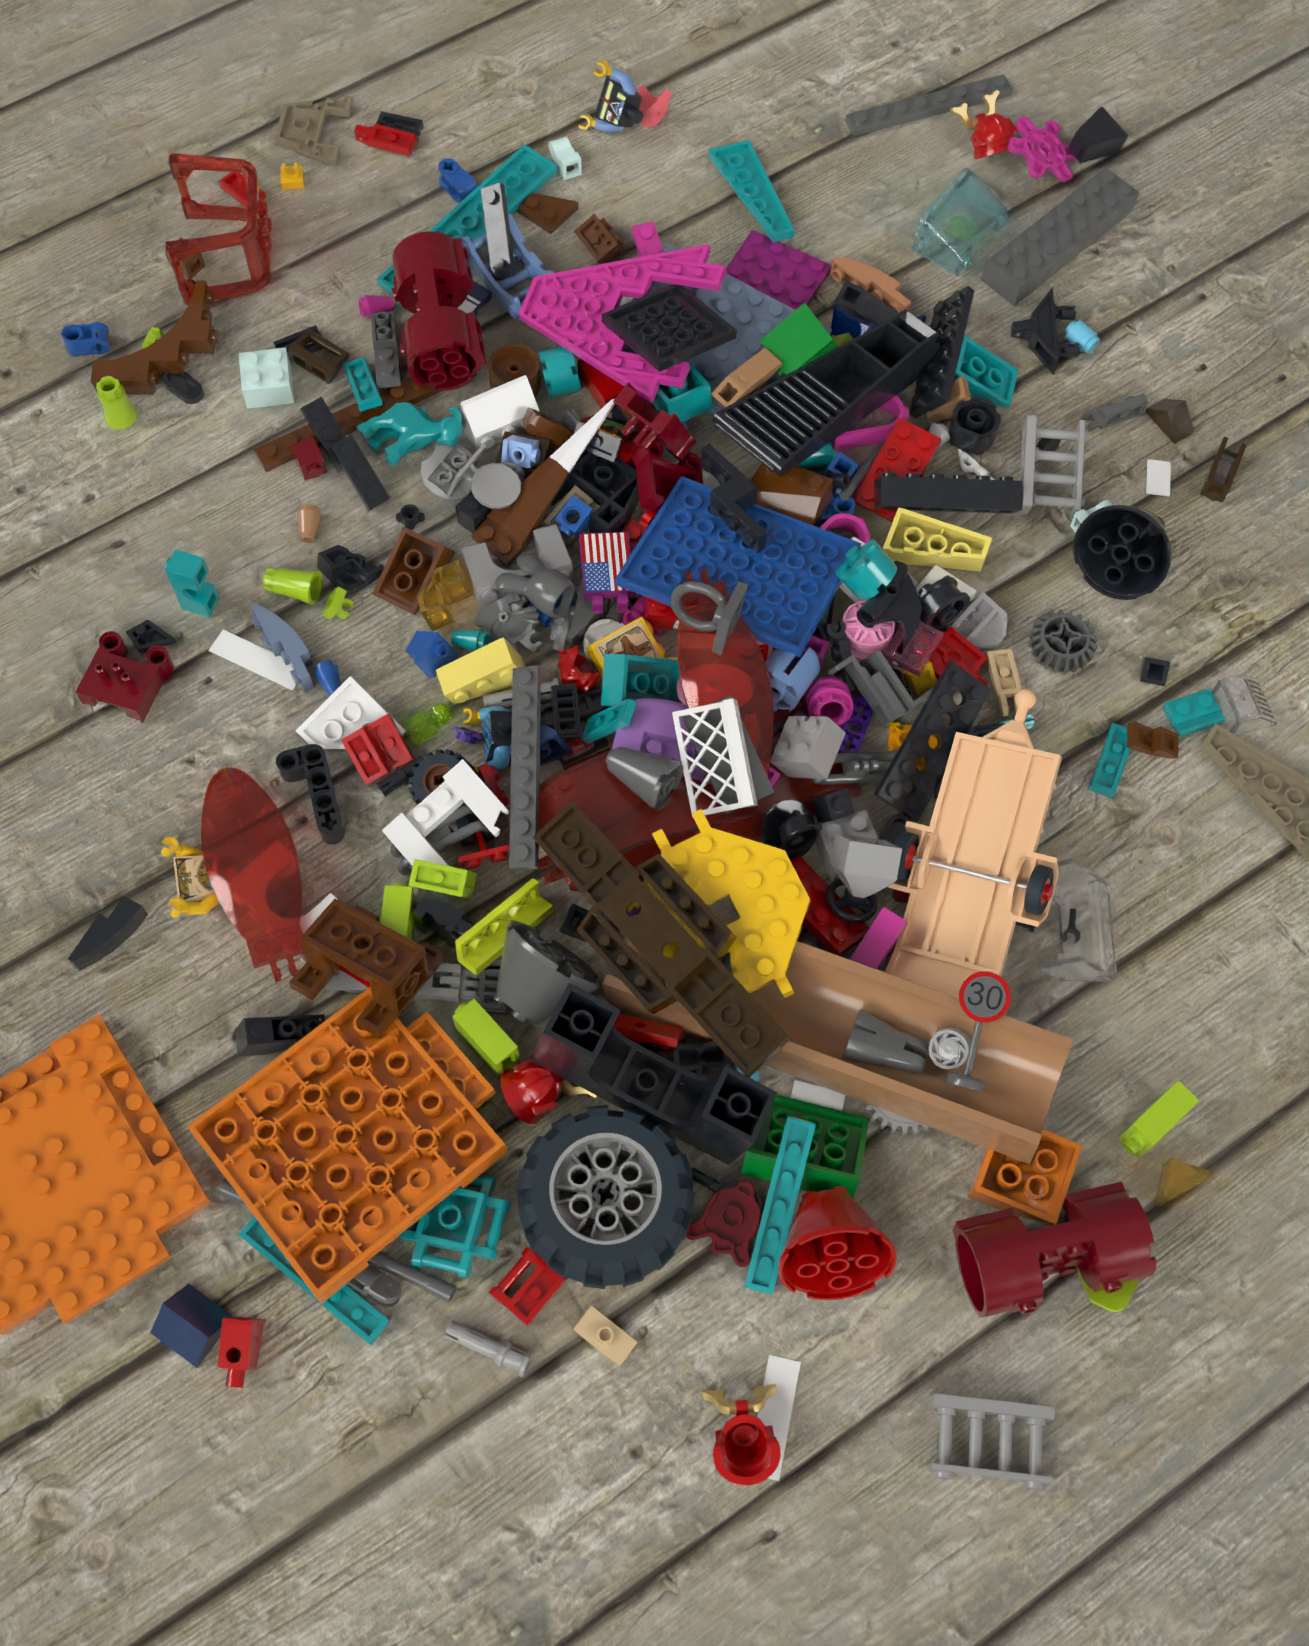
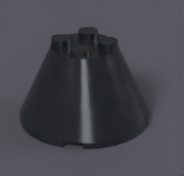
[1073,505,1172,600]

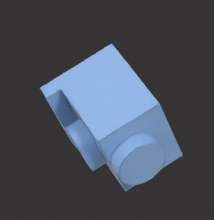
[501,435,541,469]

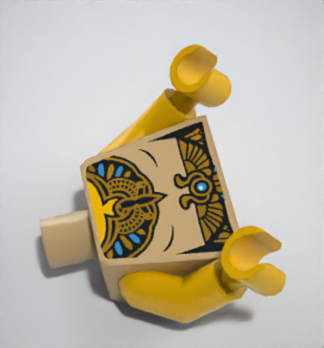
[161,836,239,918]

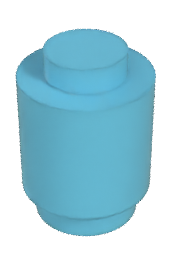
[1065,320,1100,354]

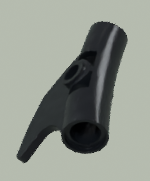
[856,561,922,642]

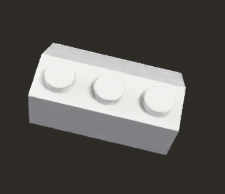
[460,375,539,451]

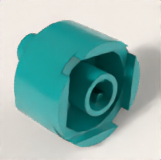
[539,346,582,399]
[835,539,897,601]

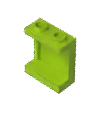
[408,859,477,899]

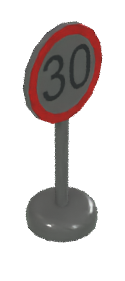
[945,971,1011,1092]

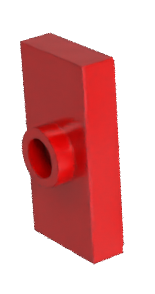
[218,169,266,211]

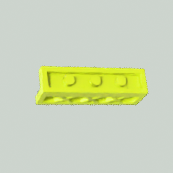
[455,878,553,976]

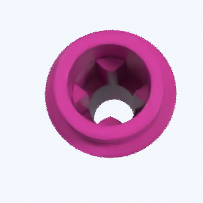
[358,295,394,319]

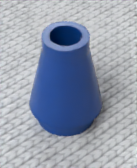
[314,660,341,697]

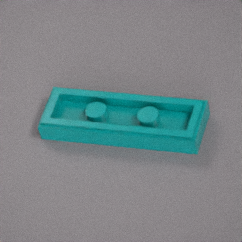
[343,357,383,412]
[582,698,637,743]
[1088,722,1131,799]

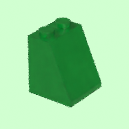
[760,303,839,377]

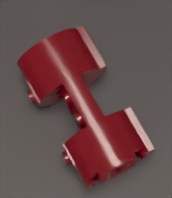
[392,231,487,391]
[953,1181,1156,1318]

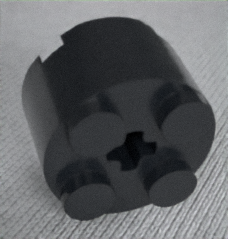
[949,397,1001,455]

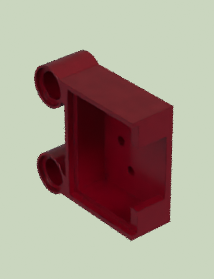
[613,382,697,461]
[632,440,703,513]
[75,631,174,723]

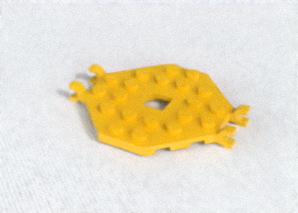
[639,809,810,998]

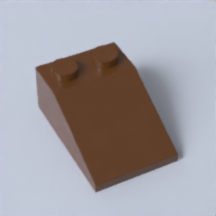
[372,527,455,615]

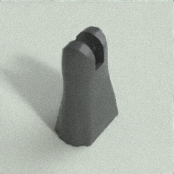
[843,1009,929,1073]

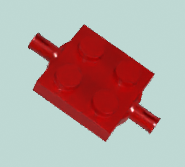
[917,626,988,686]

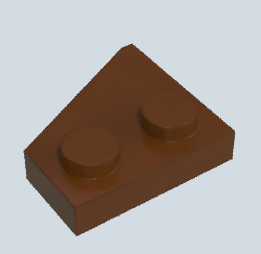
[517,193,579,234]

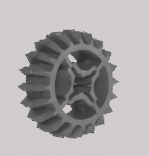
[1029,609,1097,675]

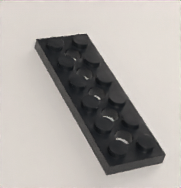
[909,286,974,418]
[874,662,992,822]

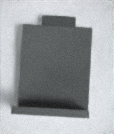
[828,650,936,726]

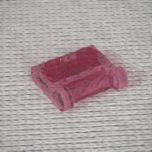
[881,621,944,676]

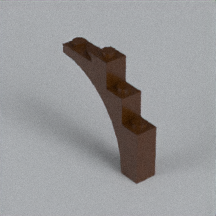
[91,280,219,394]

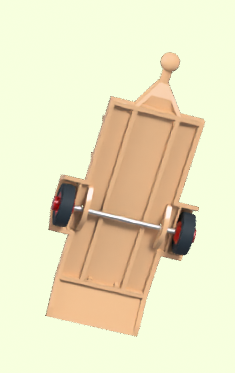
[885,689,1062,999]

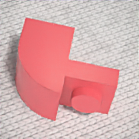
[636,85,672,127]

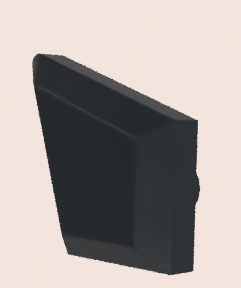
[126,619,176,653]

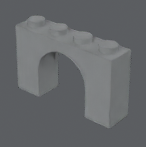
[461,525,574,606]

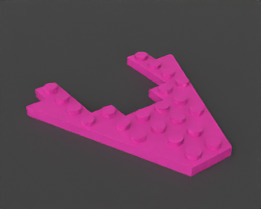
[519,245,726,403]

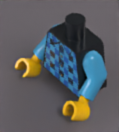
[463,706,512,779]

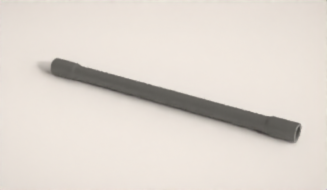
[218,1178,456,1303]

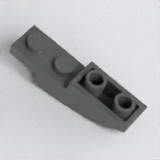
[371,311,401,388]

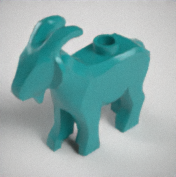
[357,403,465,467]

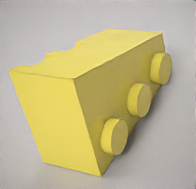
[436,637,525,704]

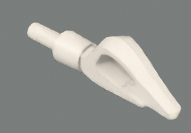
[958,448,995,480]

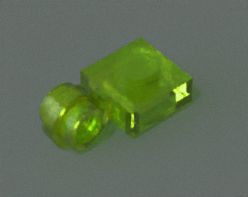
[401,703,451,747]

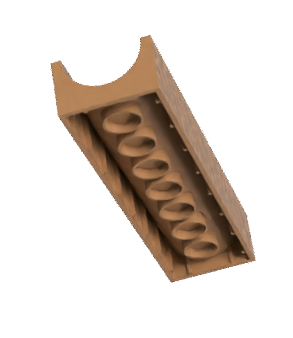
[602,888,1073,1164]

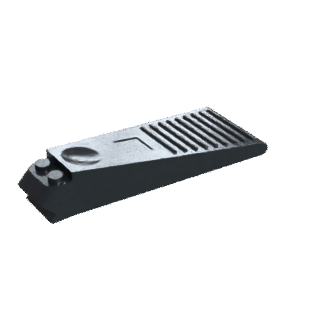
[712,309,941,476]

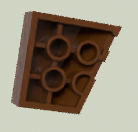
[750,463,833,526]

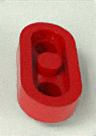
[477,763,509,813]

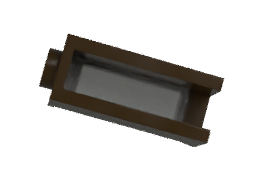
[1200,437,1247,503]

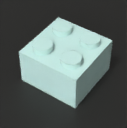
[239,348,294,409]

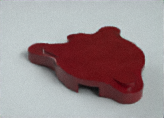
[686,1180,761,1267]

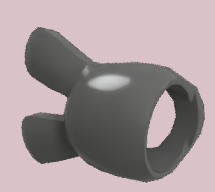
[495,553,575,620]

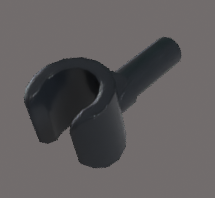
[1062,909,1081,944]

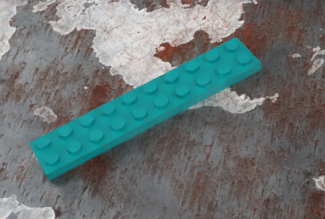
[377,144,558,295]

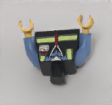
[579,60,643,133]

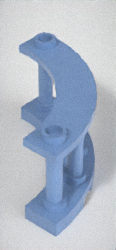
[461,213,554,321]

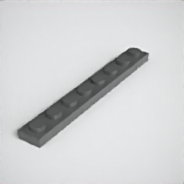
[845,74,1013,137]
[509,665,541,871]

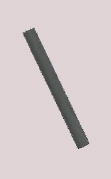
[840,441,885,500]

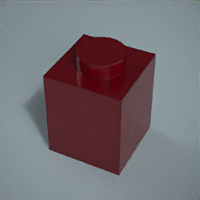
[291,437,327,481]

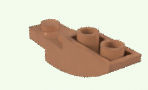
[830,257,912,313]

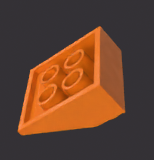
[967,1129,1083,1225]

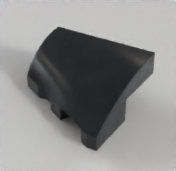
[317,545,384,598]

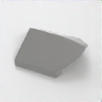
[950,592,1008,650]

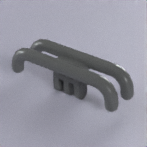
[811,750,898,785]
[390,804,490,875]

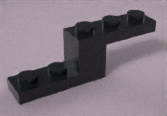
[300,397,390,512]
[701,444,767,553]

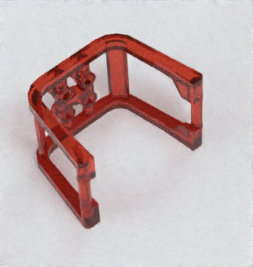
[166,153,272,305]

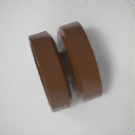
[488,343,541,398]

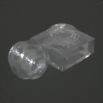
[549,617,570,651]

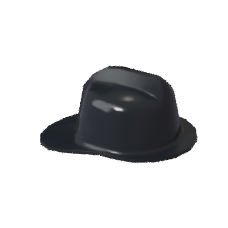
[778,810,822,860]

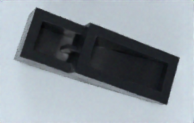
[68,896,148,971]

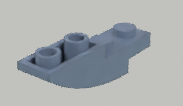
[250,604,314,692]

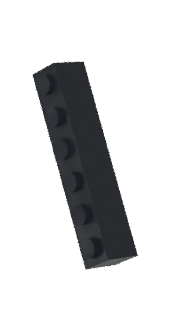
[874,472,1022,514]

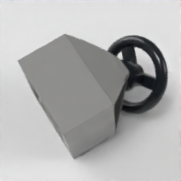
[826,833,902,923]

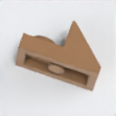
[926,376,971,420]

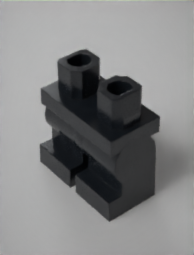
[413,890,475,949]

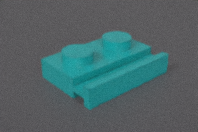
[1162,688,1226,738]

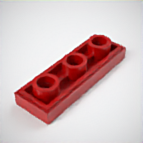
[614,1014,684,1049]

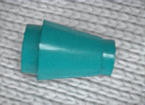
[451,629,490,651]

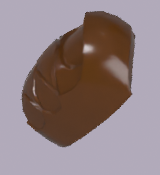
[522,407,570,450]

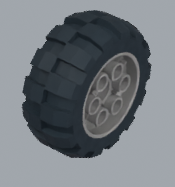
[516,1105,695,1289]

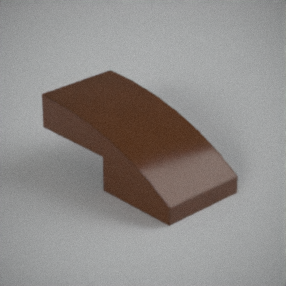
[1127,721,1179,759]

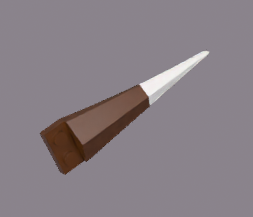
[471,399,615,568]

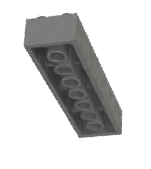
[981,167,1139,306]

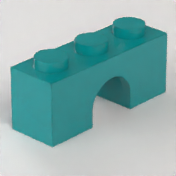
[165,549,219,618]

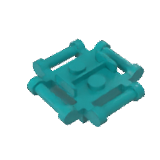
[398,1175,511,1278]

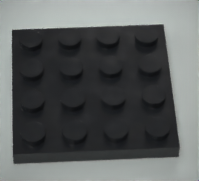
[602,284,737,372]

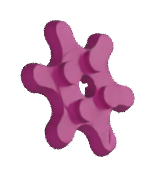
[1008,116,1076,183]

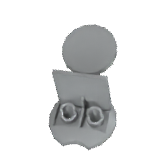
[420,443,521,509]

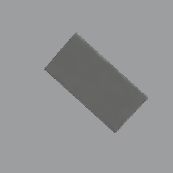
[682,695,775,814]

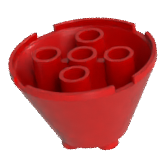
[778,1187,897,1300]

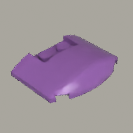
[611,698,712,784]

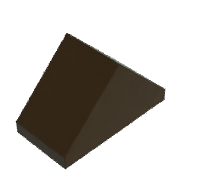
[1145,399,1194,444]

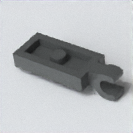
[1081,394,1148,431]

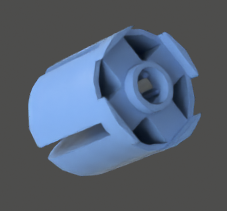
[751,647,820,712]

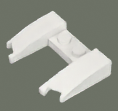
[382,759,509,866]

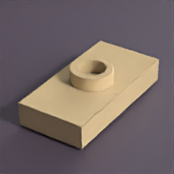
[573,1306,638,1368]

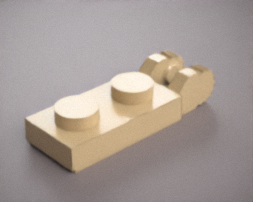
[986,649,1022,717]

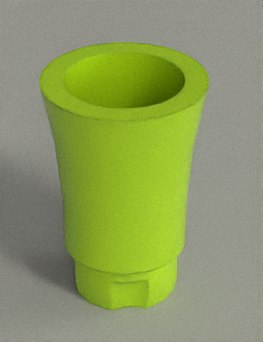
[96,376,137,430]
[263,567,323,606]

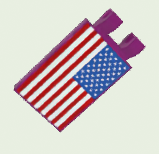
[579,532,634,614]

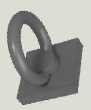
[670,581,748,655]

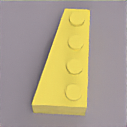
[883,507,992,572]

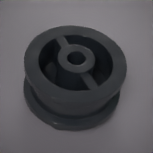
[918,575,970,633]

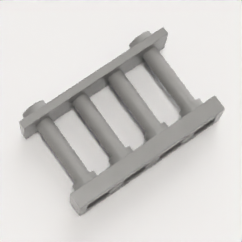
[1018,415,1088,519]
[927,1393,1055,1490]

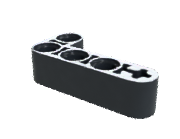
[276,744,345,845]

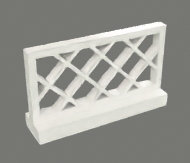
[672,698,757,818]

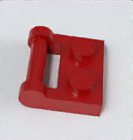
[488,1247,566,1327]

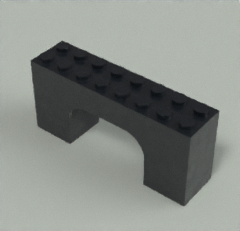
[529,983,777,1165]

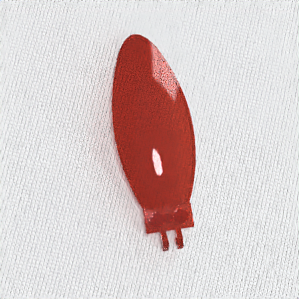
[677,568,774,777]
[201,767,304,982]

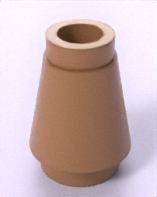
[297,504,321,543]

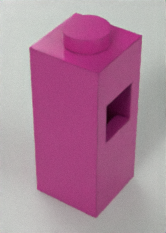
[849,907,908,970]

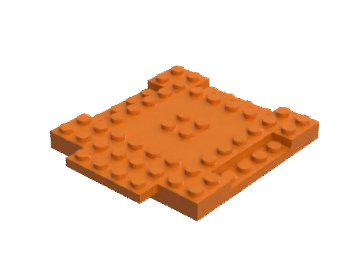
[187,987,508,1304]
[0,1015,211,1335]

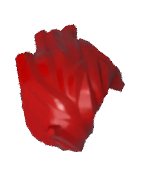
[557,645,601,693]

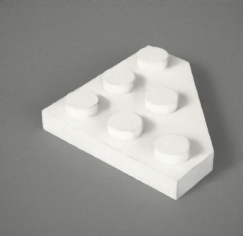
[296,676,406,749]

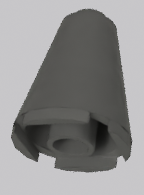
[606,746,684,811]

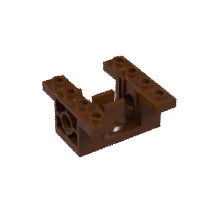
[289,899,446,1038]

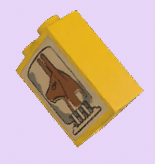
[585,617,666,680]

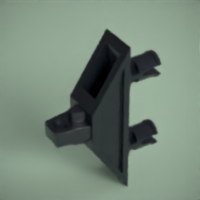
[1010,287,1079,375]

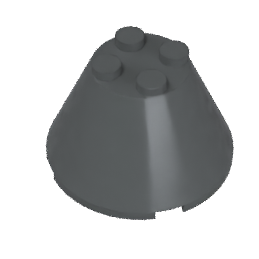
[493,920,602,1025]

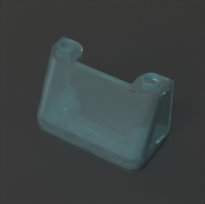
[912,168,1009,276]

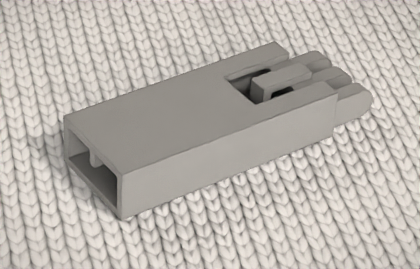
[412,963,480,1002]

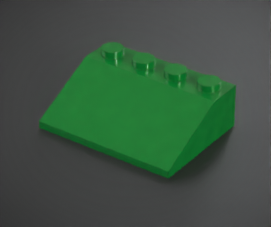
[741,1094,869,1198]

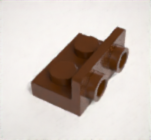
[574,213,626,264]

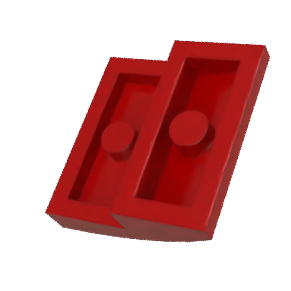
[341,714,415,785]

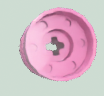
[842,600,895,662]

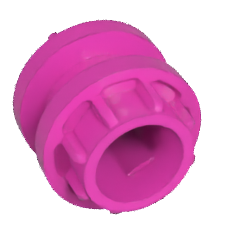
[806,677,853,726]

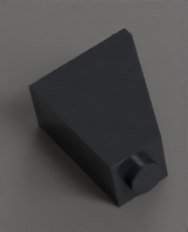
[1068,107,1128,163]

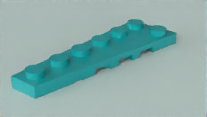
[708,140,795,242]

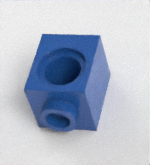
[556,495,594,539]

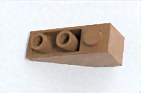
[711,347,782,409]

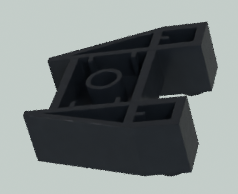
[550,450,639,533]

